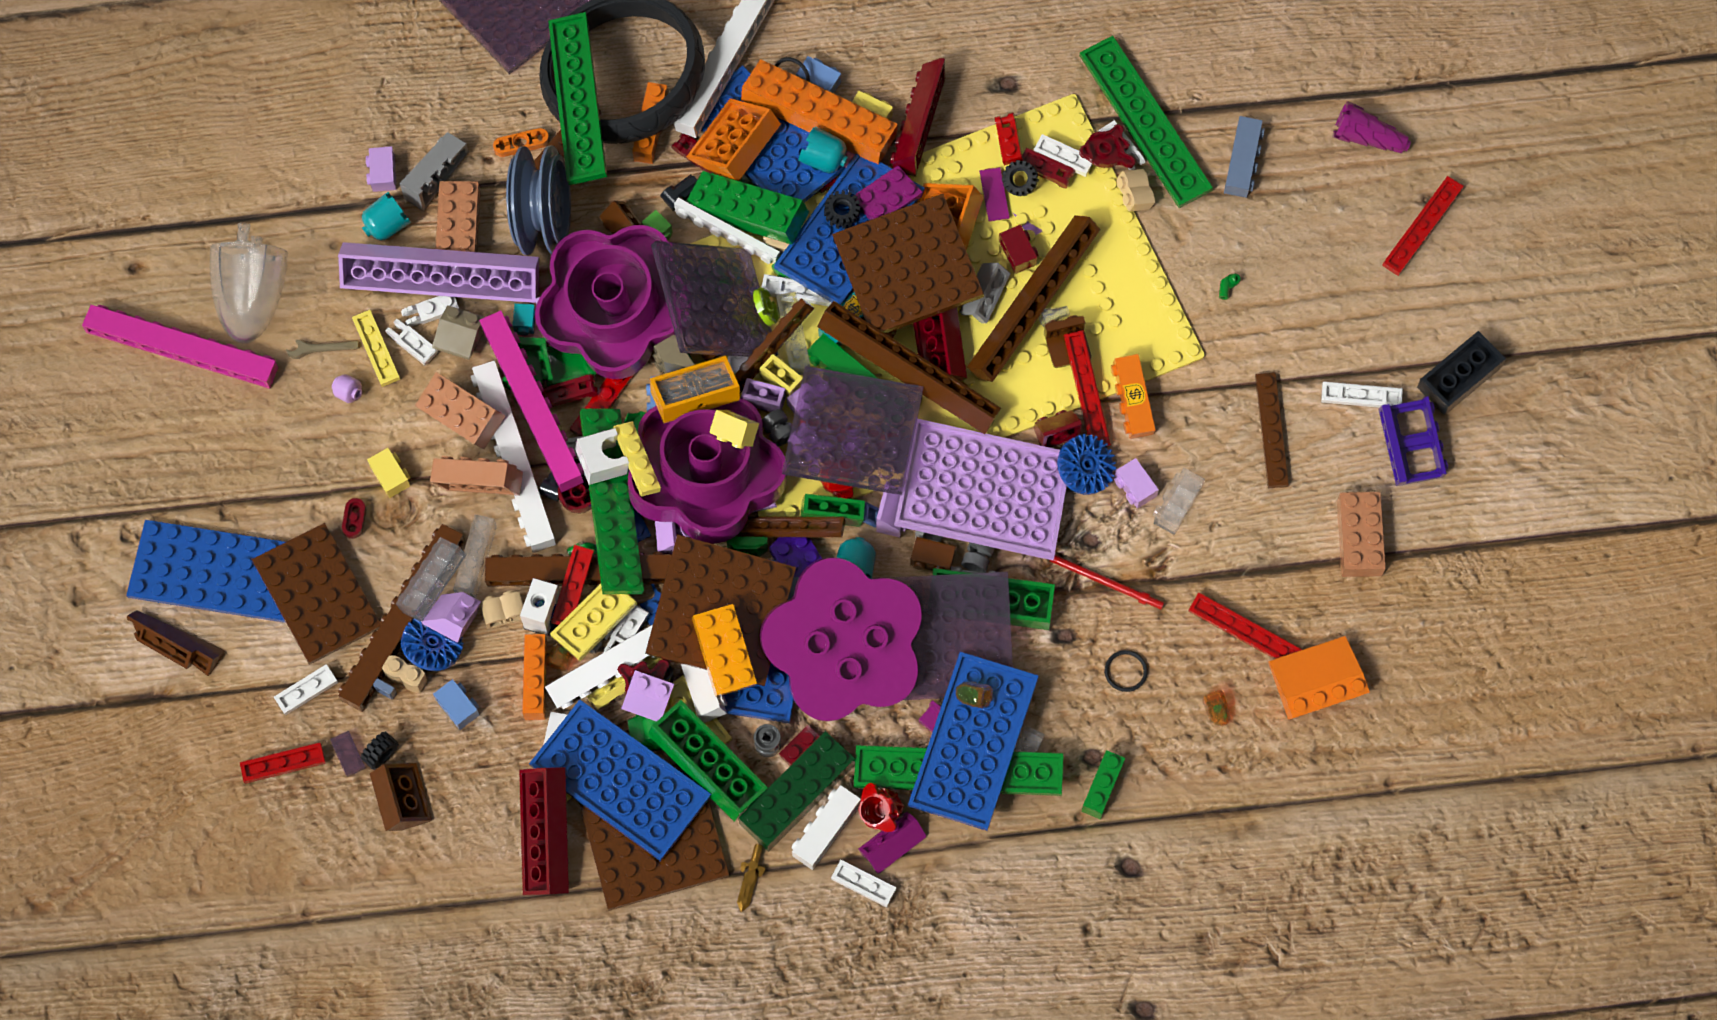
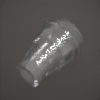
[1039,305,1070,327]

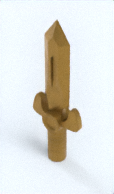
[737,844,765,912]

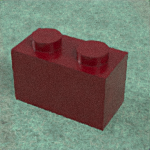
[999,225,1039,274]

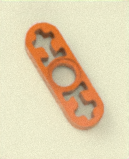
[493,128,549,157]

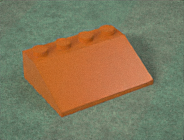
[686,98,781,181]
[917,183,984,250]
[1268,636,1370,720]

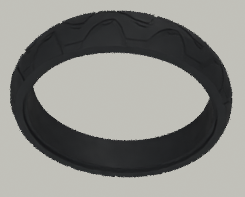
[539,0,705,144]

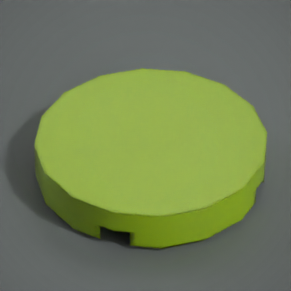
[753,287,779,326]

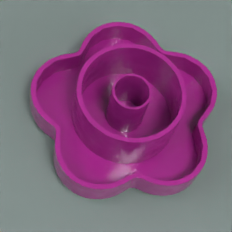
[535,225,694,379]
[628,397,787,544]
[760,557,922,721]

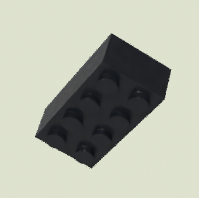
[1417,331,1506,416]

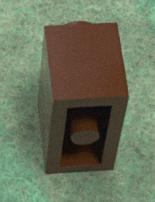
[910,537,956,571]

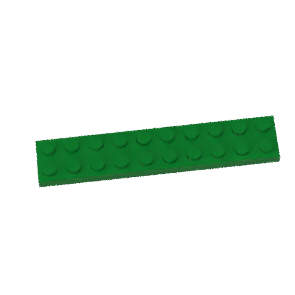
[548,12,607,185]
[1079,35,1213,208]
[580,408,644,594]
[854,745,1063,796]

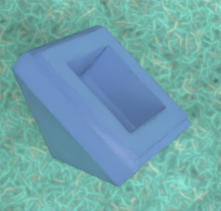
[863,502,879,528]

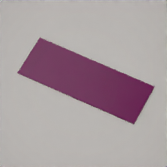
[979,167,1010,221]

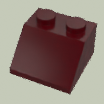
[1034,410,1082,448]

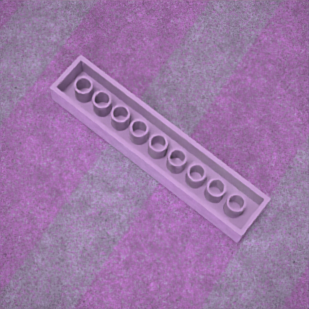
[338,242,539,303]

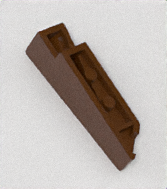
[127,610,225,676]

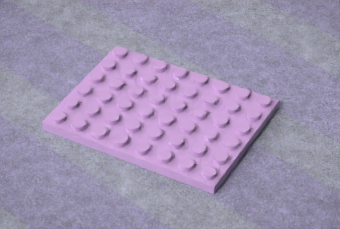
[894,418,1066,560]

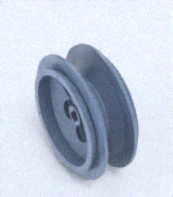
[506,145,571,255]

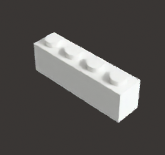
[681,664,727,723]
[791,785,861,870]

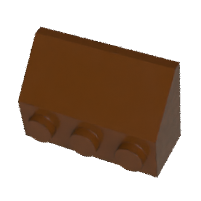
[370,763,432,831]

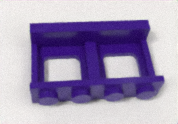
[1378,396,1448,486]

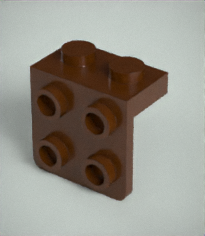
[1044,315,1091,368]

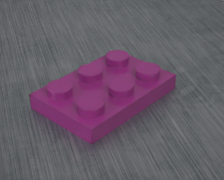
[852,166,923,220]

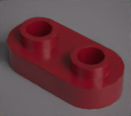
[342,498,366,539]

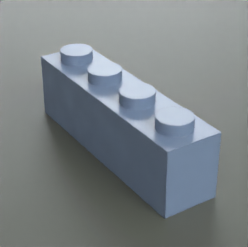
[1224,116,1265,198]

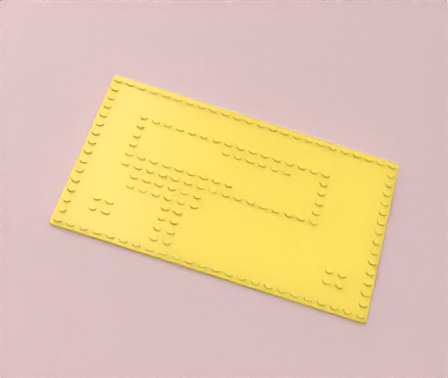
[673,94,1204,517]

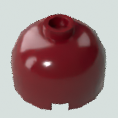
[558,475,592,514]

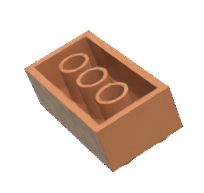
[435,181,481,252]
[415,372,505,449]
[430,456,523,496]
[1337,492,1385,577]

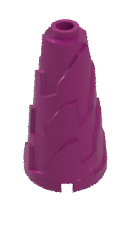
[1332,101,1411,153]

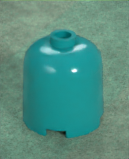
[798,126,848,173]
[361,192,411,241]
[836,537,876,578]

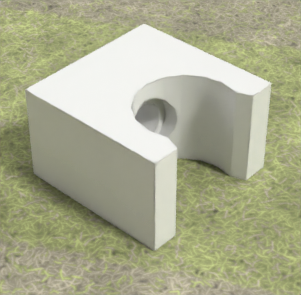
[575,428,629,485]
[520,578,560,635]

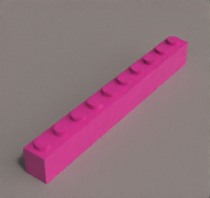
[82,305,278,389]
[479,311,584,492]

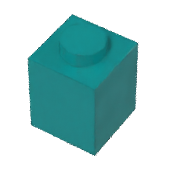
[512,303,535,336]

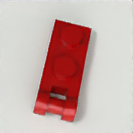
[994,112,1023,166]

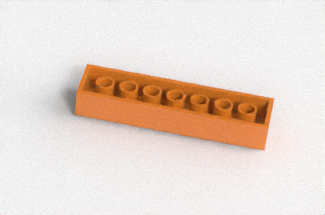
[741,59,898,164]

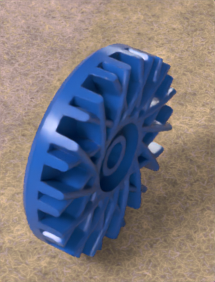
[1057,434,1116,495]
[401,615,463,671]

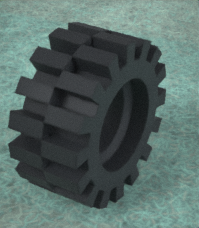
[1002,160,1039,197]
[824,190,860,229]
[360,731,399,770]

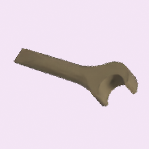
[286,340,358,359]

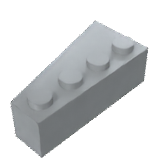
[400,132,469,211]

